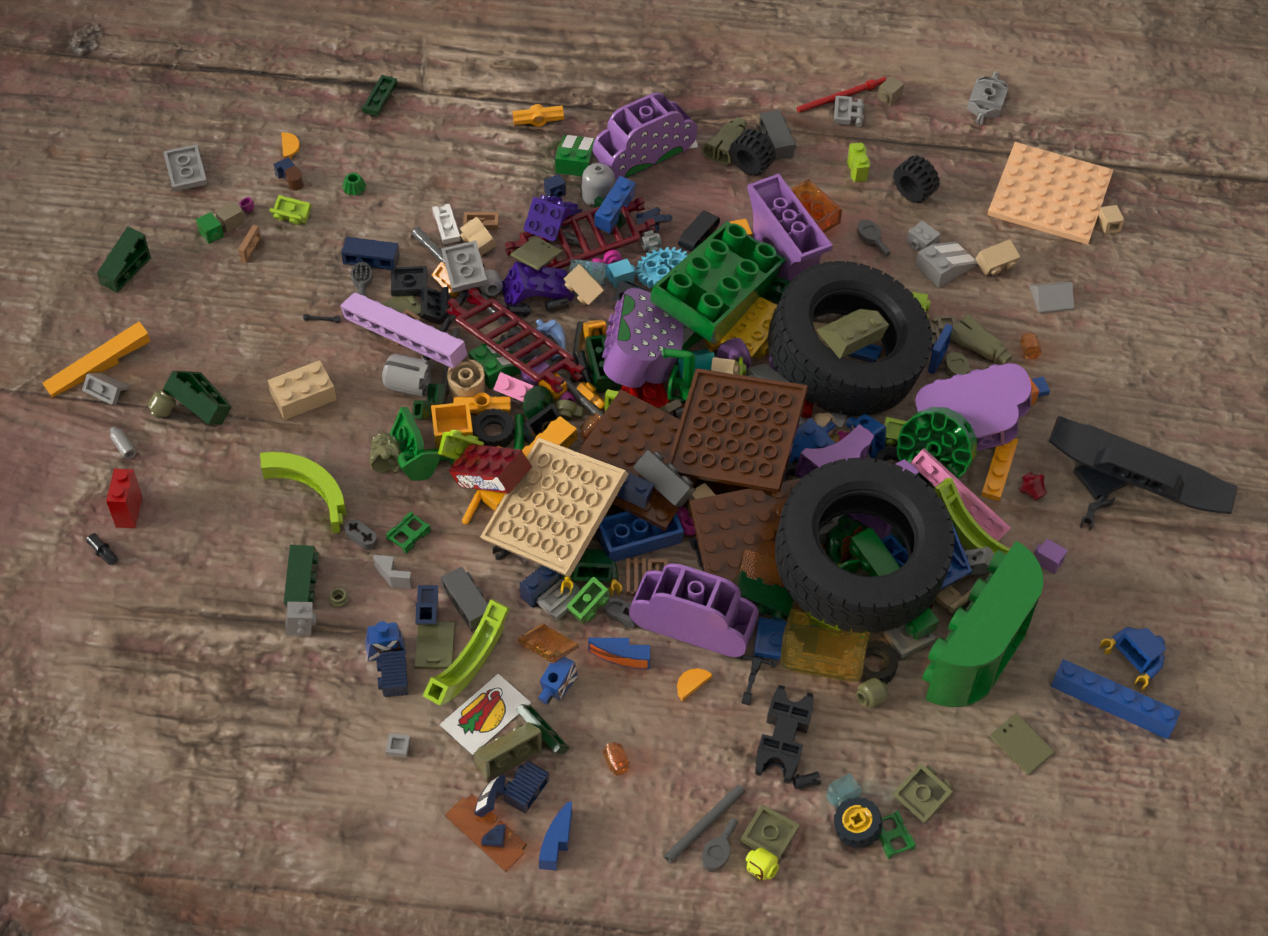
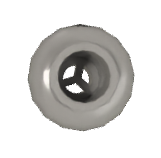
[479,269,503,296]

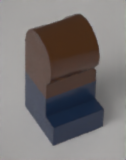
[273,157,303,190]

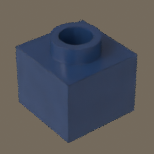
[544,174,566,198]

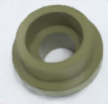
[328,588,349,608]

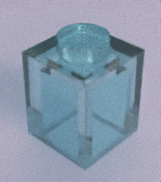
[827,773,862,808]

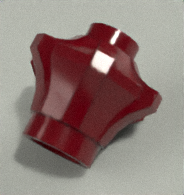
[1019,472,1047,501]

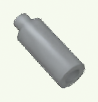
[110,426,137,460]

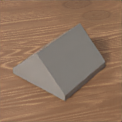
[1029,281,1074,314]

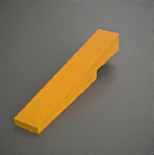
[43,322,151,397]

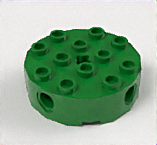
[897,407,977,486]

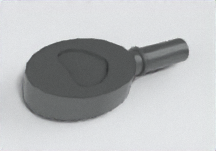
[857,220,891,257]
[351,262,373,296]
[702,818,738,872]

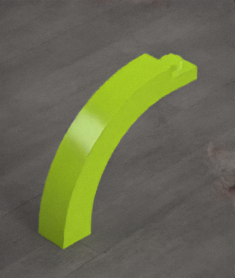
[260,452,347,533]
[934,478,1010,554]
[423,599,510,706]

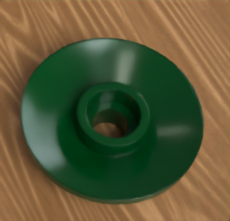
[523,386,554,419]

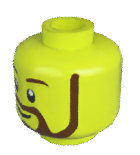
[746,847,779,881]

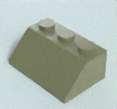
[817,309,889,359]
[474,722,542,782]

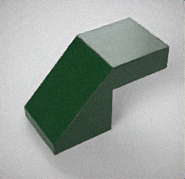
[412,384,445,420]

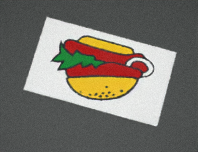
[440,674,531,755]

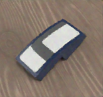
[474,774,506,817]

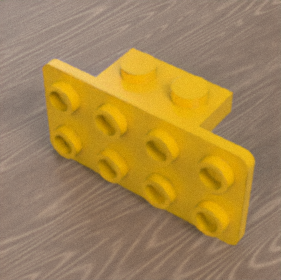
[721,297,777,360]

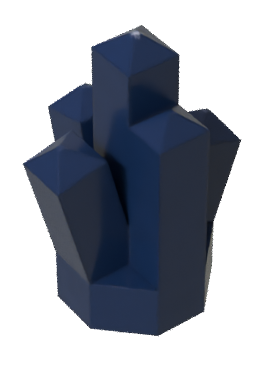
[636,207,673,233]

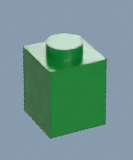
[195,212,224,244]

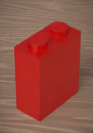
[106,469,143,529]

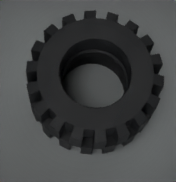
[730,129,776,176]
[893,155,940,203]

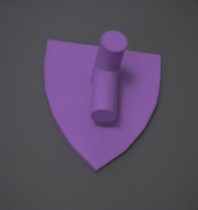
[716,338,752,371]

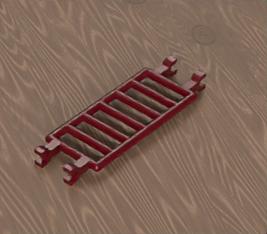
[505,196,656,269]
[447,287,585,394]

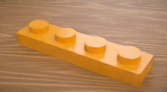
[981,438,1019,502]

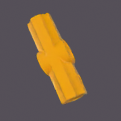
[512,104,564,127]
[453,393,511,416]

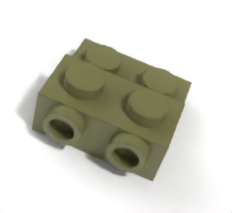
[892,763,955,824]

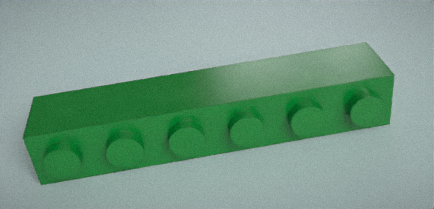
[849,527,939,641]

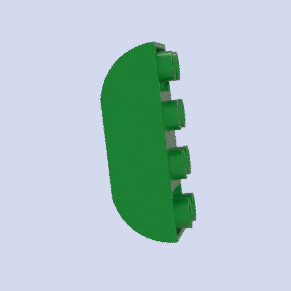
[650,221,786,344]
[922,541,1043,707]

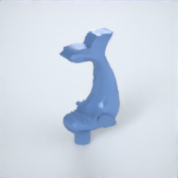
[536,319,573,362]

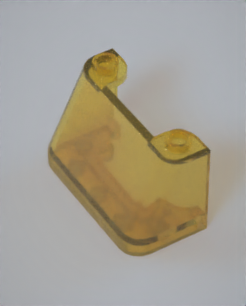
[780,609,871,682]

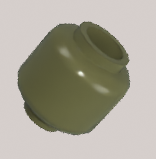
[148,389,176,418]
[856,678,888,708]

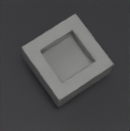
[385,733,411,758]

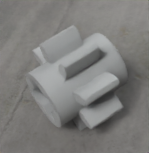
[640,230,661,252]

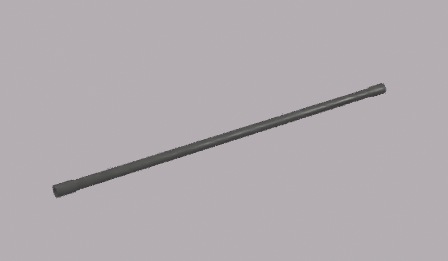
[412,227,604,422]

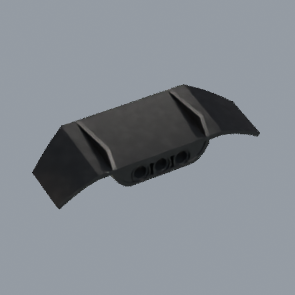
[1049,416,1238,514]

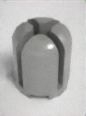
[382,354,434,398]

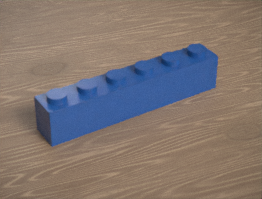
[1051,659,1181,739]

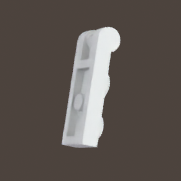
[432,204,460,245]

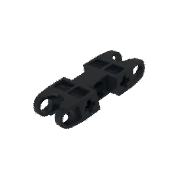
[755,685,813,784]

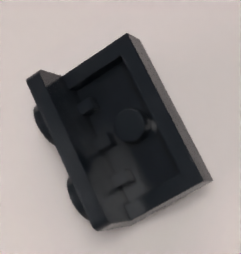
[420,286,450,324]

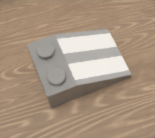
[915,241,978,288]

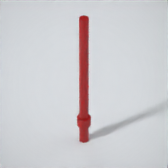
[797,77,886,113]

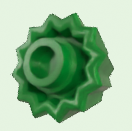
[342,172,367,196]

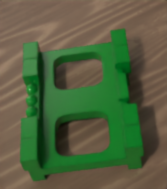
[386,511,431,554]
[879,811,916,859]

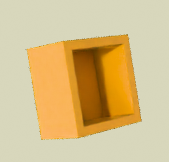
[431,401,473,449]

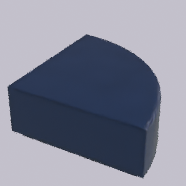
[481,824,506,848]

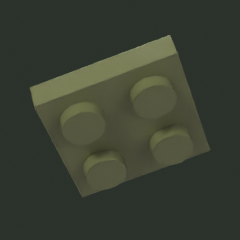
[740,804,800,862]

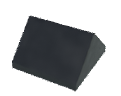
[523,403,560,445]

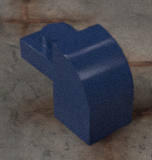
[415,585,439,625]

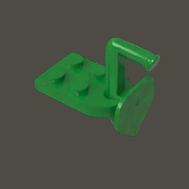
[662,348,696,404]
[389,407,455,481]

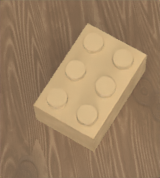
[267,360,337,420]

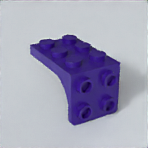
[524,195,583,241]
[502,262,574,305]

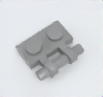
[833,96,865,127]

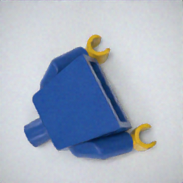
[1100,627,1166,691]

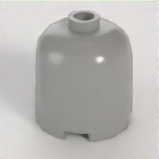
[581,163,615,205]

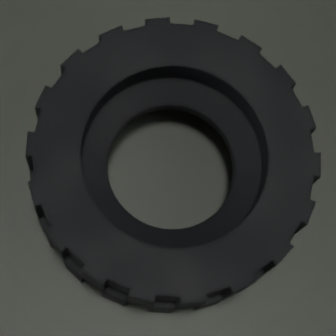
[472,409,514,448]
[852,640,898,685]

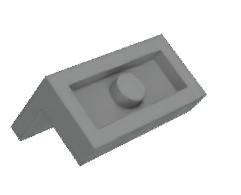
[82,372,130,405]

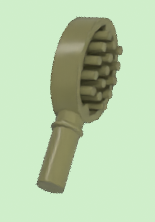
[945,352,969,377]

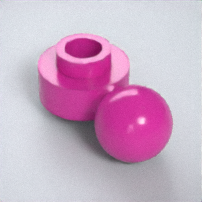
[590,250,622,272]
[677,507,696,536]

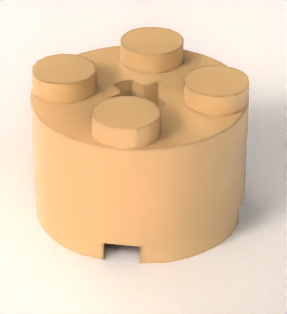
[447,359,486,398]

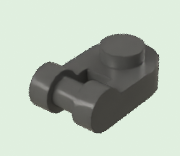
[605,598,636,629]

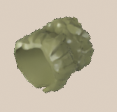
[369,432,402,474]

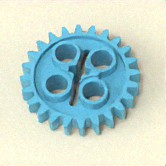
[636,247,688,288]

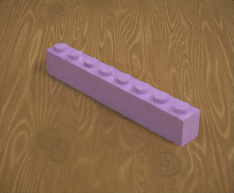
[340,292,468,369]

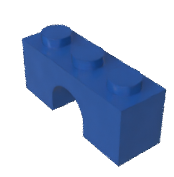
[595,176,636,233]

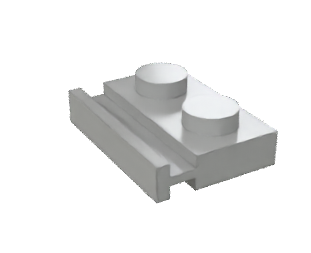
[537,578,580,621]

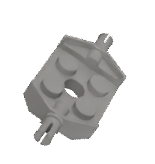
[967,72,1009,125]

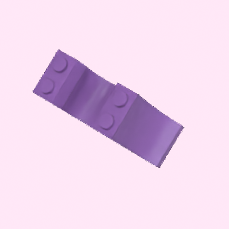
[747,174,833,282]
[794,424,919,540]

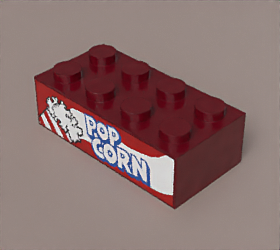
[448,444,532,494]

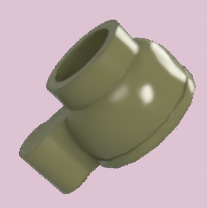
[556,400,584,421]

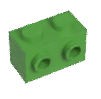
[566,577,610,625]

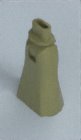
[701,117,747,166]
[950,313,1013,364]

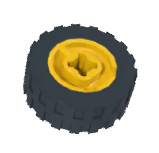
[834,797,883,848]

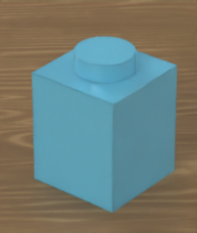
[607,259,636,289]

